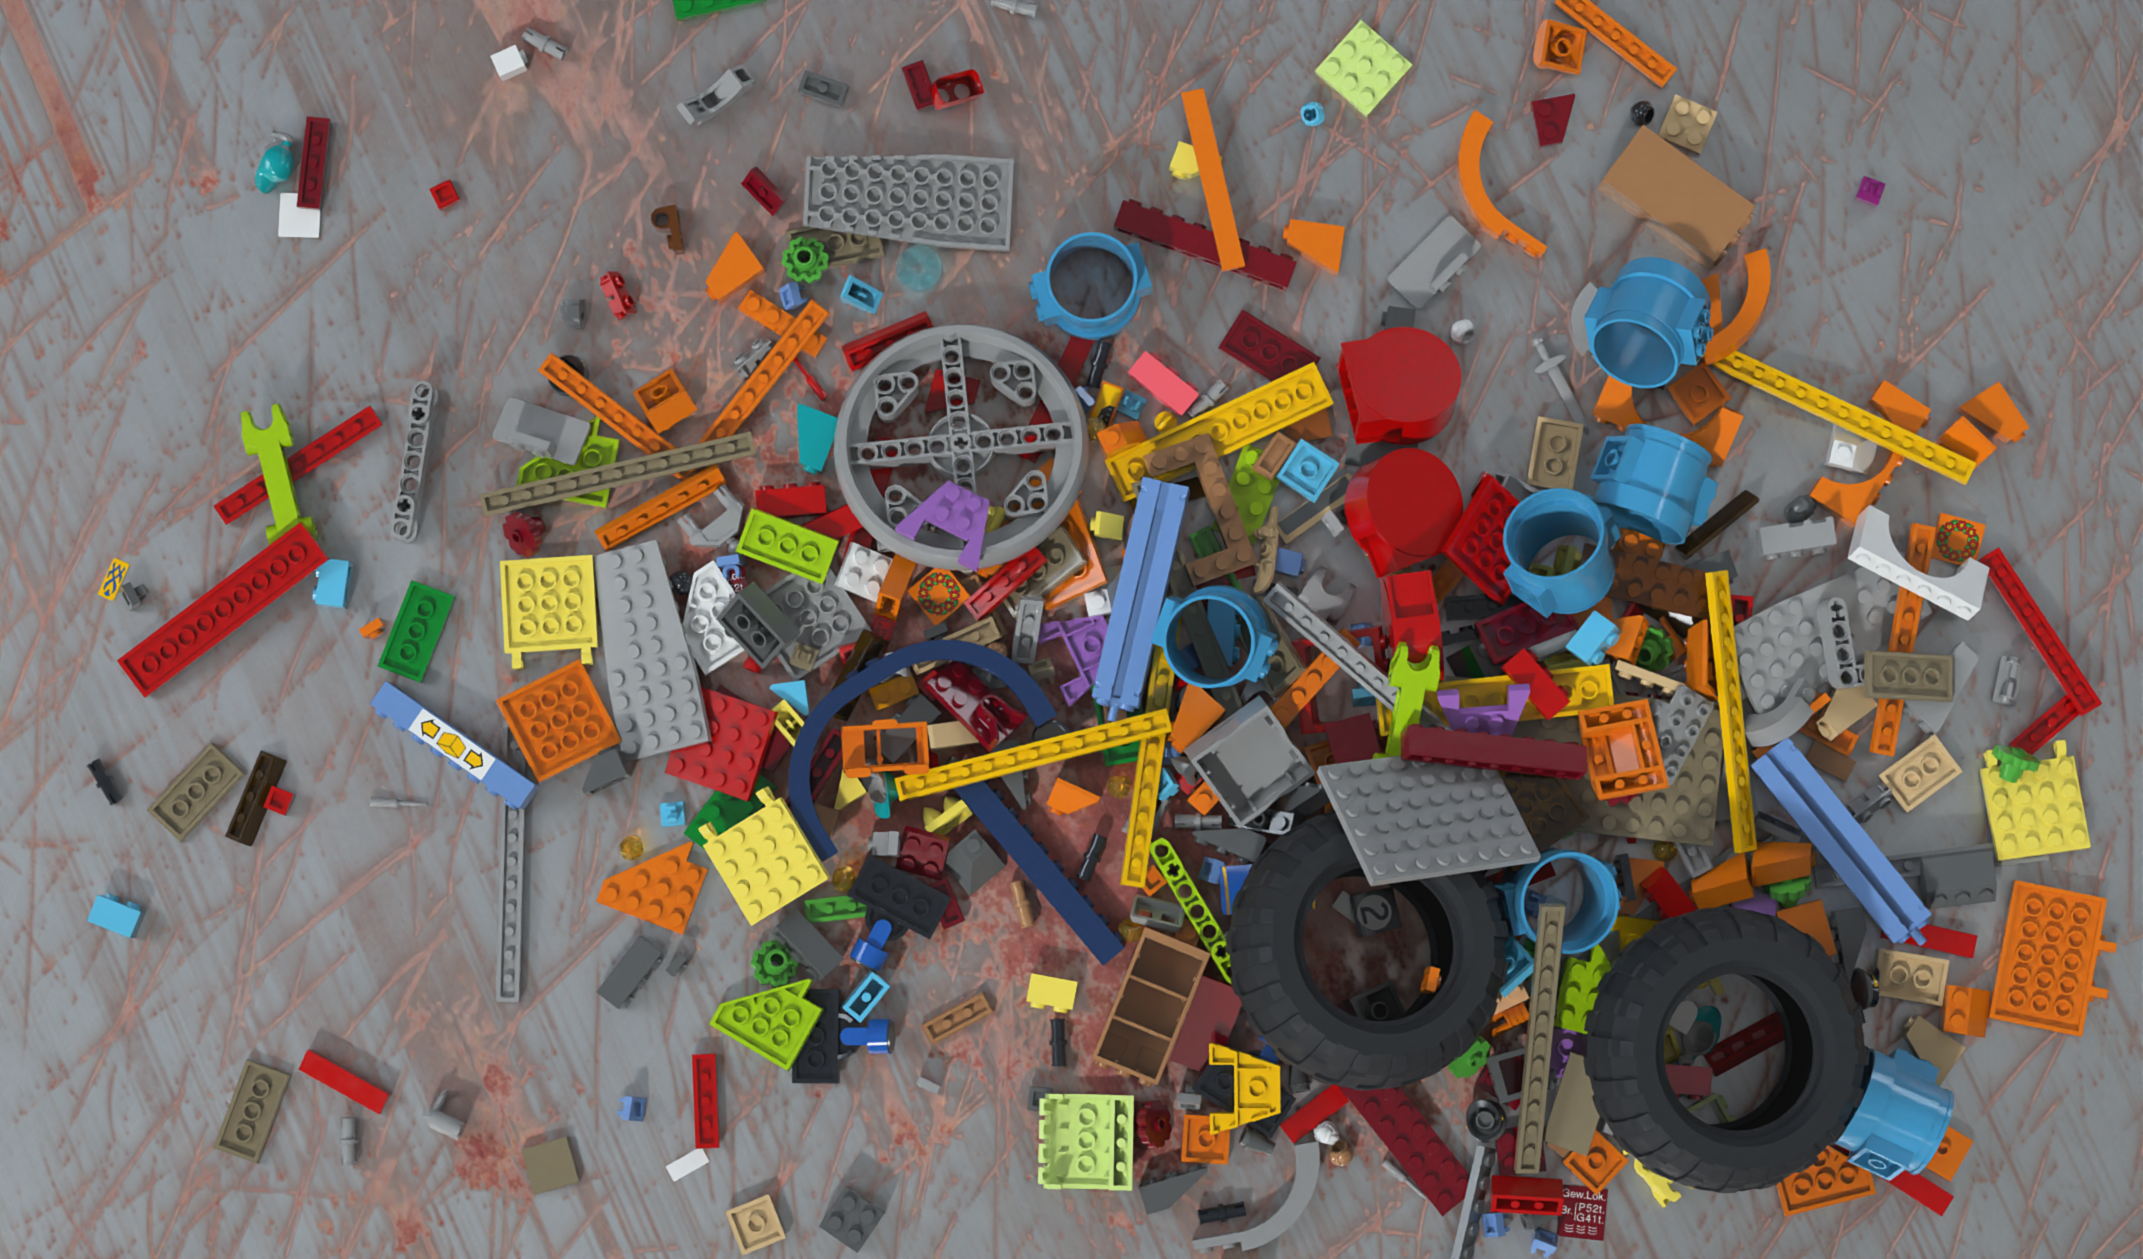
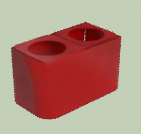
[928,69,985,110]

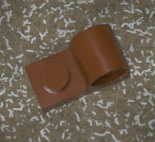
[651,204,685,255]

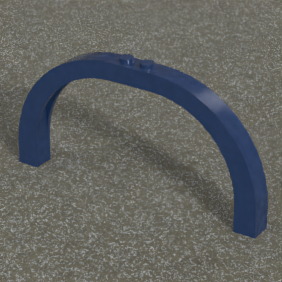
[788,640,1057,863]

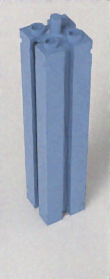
[1092,477,1190,722]
[1750,737,1932,946]

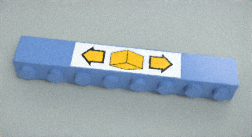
[370,681,540,810]

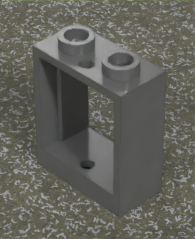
[1485,1047,1557,1104]

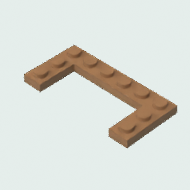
[1143,433,1258,587]

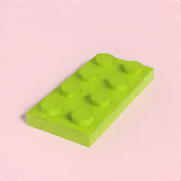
[1211,445,1287,546]
[736,507,840,584]

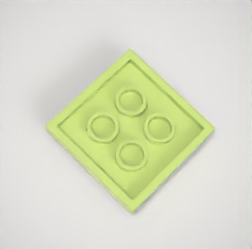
[1315,20,1412,117]

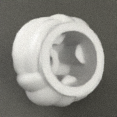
[1451,319,1475,344]
[1313,1121,1339,1145]

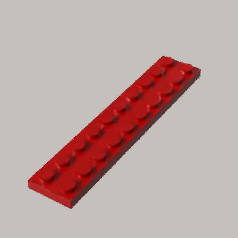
[117,522,330,698]

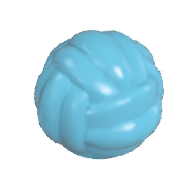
[1300,102,1325,127]

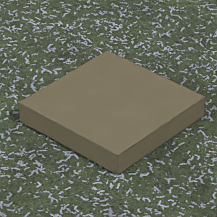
[521,1136,580,1195]

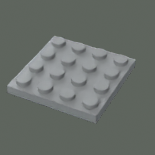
[764,568,872,681]

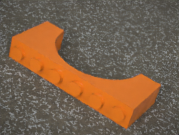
[1592,375,1744,468]
[1808,380,1931,528]

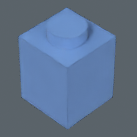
[1274,547,1306,578]

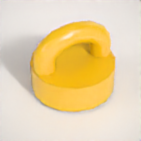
[1154,411,1177,434]

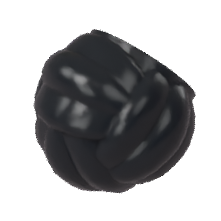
[1630,101,1654,126]
[669,571,692,595]

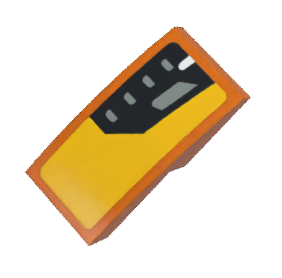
[1087,380,1125,431]

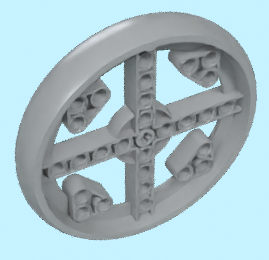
[833,324,1089,571]

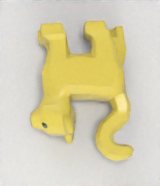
[1623,1149,1693,1208]

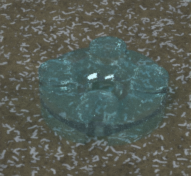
[896,245,942,292]

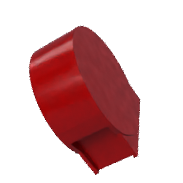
[1336,327,1462,445]
[1344,448,1463,579]
[1379,570,1444,682]

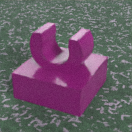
[1855,176,1886,207]

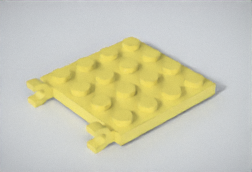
[500,555,599,670]
[1980,740,2091,861]
[698,786,830,926]

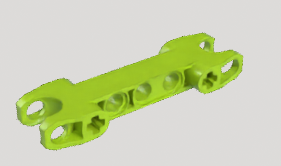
[241,403,318,545]
[1373,641,1440,759]
[1150,838,1231,984]

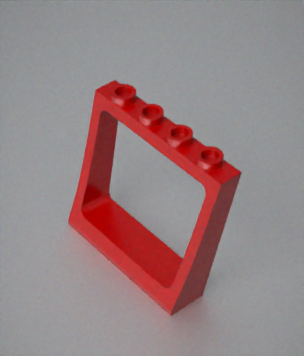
[1291,625,1391,734]

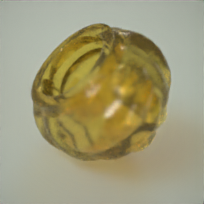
[1086,417,1106,441]
[1107,776,1131,799]
[619,835,644,860]
[1652,840,1677,862]
[832,866,856,892]
[1118,917,1144,943]

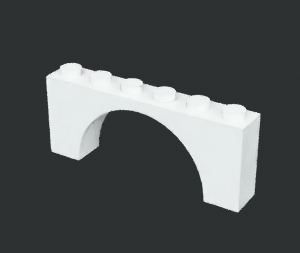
[1848,505,1990,621]

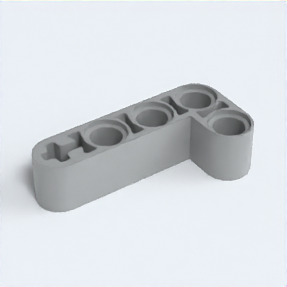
[1817,597,1864,689]

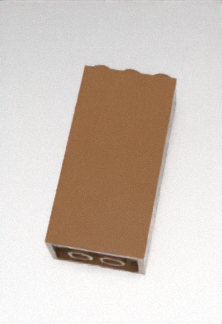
[1597,125,1756,269]
[1092,927,1211,1087]

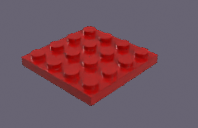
[1441,475,1520,606]
[664,686,778,801]

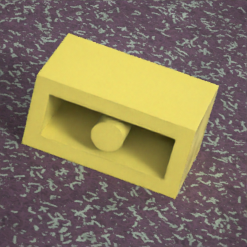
[1026,973,1078,1013]

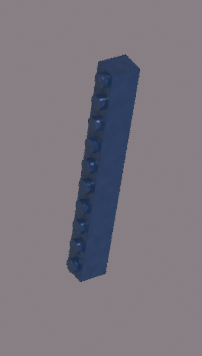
[953,779,1125,966]

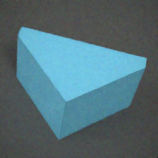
[840,275,884,314]
[769,680,810,718]

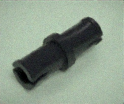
[1086,340,1112,389]
[87,758,123,806]
[1077,833,1108,882]
[1049,1018,1068,1067]
[1197,1201,1246,1225]

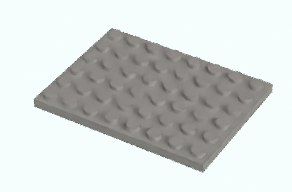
[1317,755,1541,886]

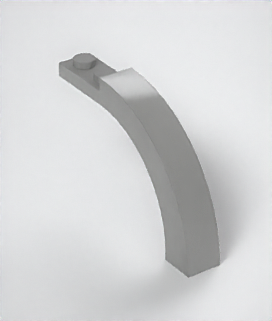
[1192,1140,1320,1253]

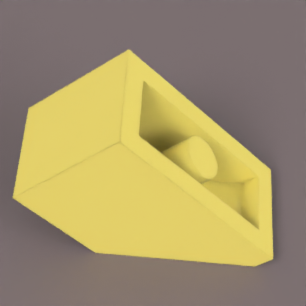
[1169,141,1222,180]

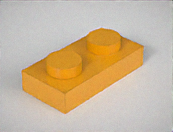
[869,672,920,711]

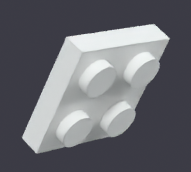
[834,542,893,602]

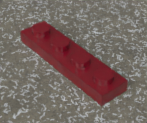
[296,116,331,210]

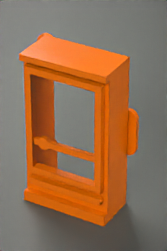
[841,719,930,778]

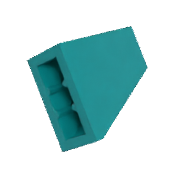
[797,403,837,475]

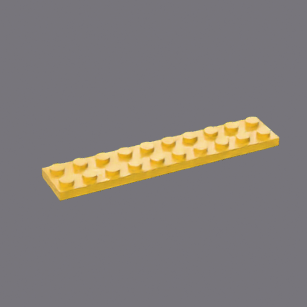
[1104,362,1334,503]
[1376,664,1614,736]

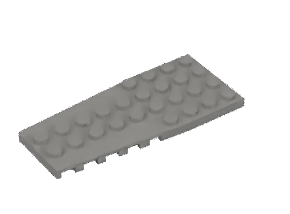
[803,155,1014,252]
[593,540,712,762]
[1734,551,1932,714]

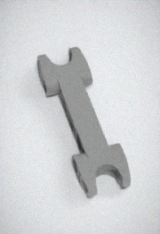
[390,381,439,543]
[1240,566,1356,705]

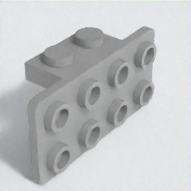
[1387,216,1481,310]
[492,397,591,465]
[1650,685,1714,786]

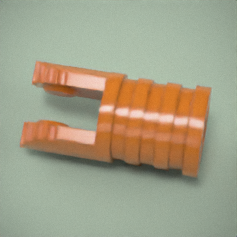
[1648,616,1686,661]
[1487,1002,1529,1038]

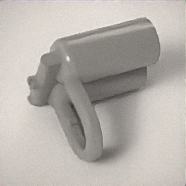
[422,1090,465,1140]

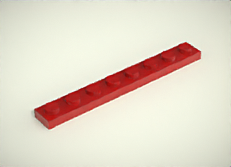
[213,405,383,525]
[1978,547,2102,717]

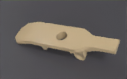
[1253,506,1279,595]

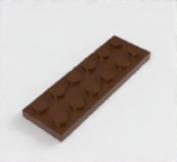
[1578,543,1710,621]

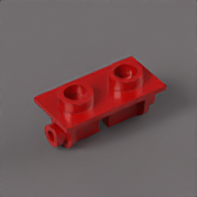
[599,271,637,320]

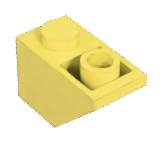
[1090,511,1124,542]

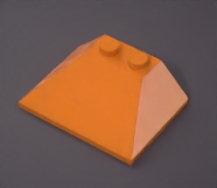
[1578,699,1669,801]

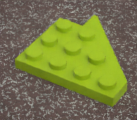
[516,416,620,508]
[1554,944,1612,1035]
[709,979,824,1071]

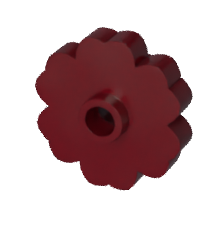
[503,511,546,558]
[1133,1100,1172,1148]

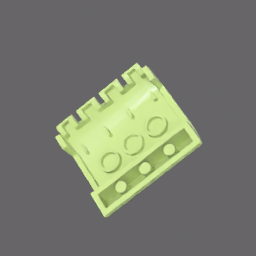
[1038,1094,1134,1191]

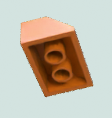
[1684,619,1718,701]

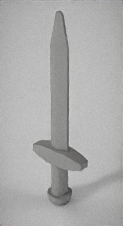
[1532,336,1589,435]

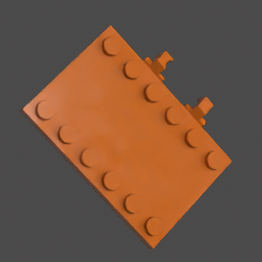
[1988,880,2117,1037]

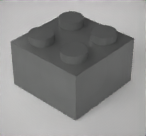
[819,1186,886,1253]

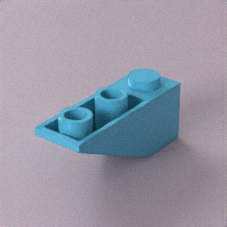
[1207,599,1241,667]

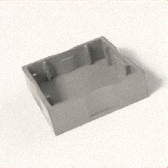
[1183,695,1316,828]

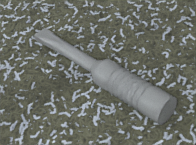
[370,797,427,808]
[1382,1158,1428,1200]

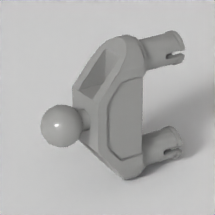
[677,484,745,555]

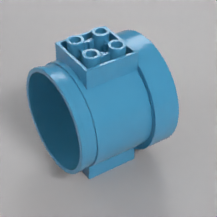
[1028,232,1152,341]
[1584,257,1713,388]
[1590,424,1719,544]
[1503,488,1621,618]
[1150,585,1279,688]
[1493,847,1622,954]
[1835,1048,1954,1181]

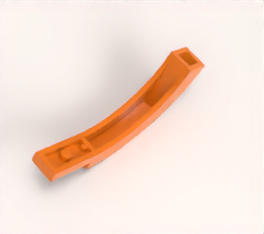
[1457,110,1548,258]
[1680,248,1771,366]

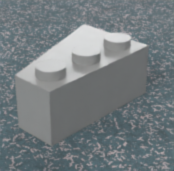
[1756,516,1837,561]

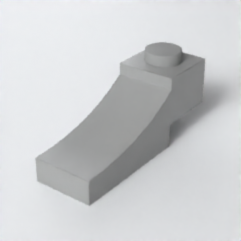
[868,831,901,857]

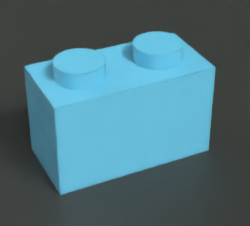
[313,559,353,609]
[1565,610,1622,666]
[87,892,146,938]
[842,970,890,1023]

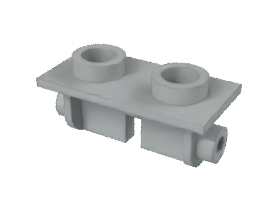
[731,337,774,380]
[1992,656,2024,706]
[1847,782,1893,824]

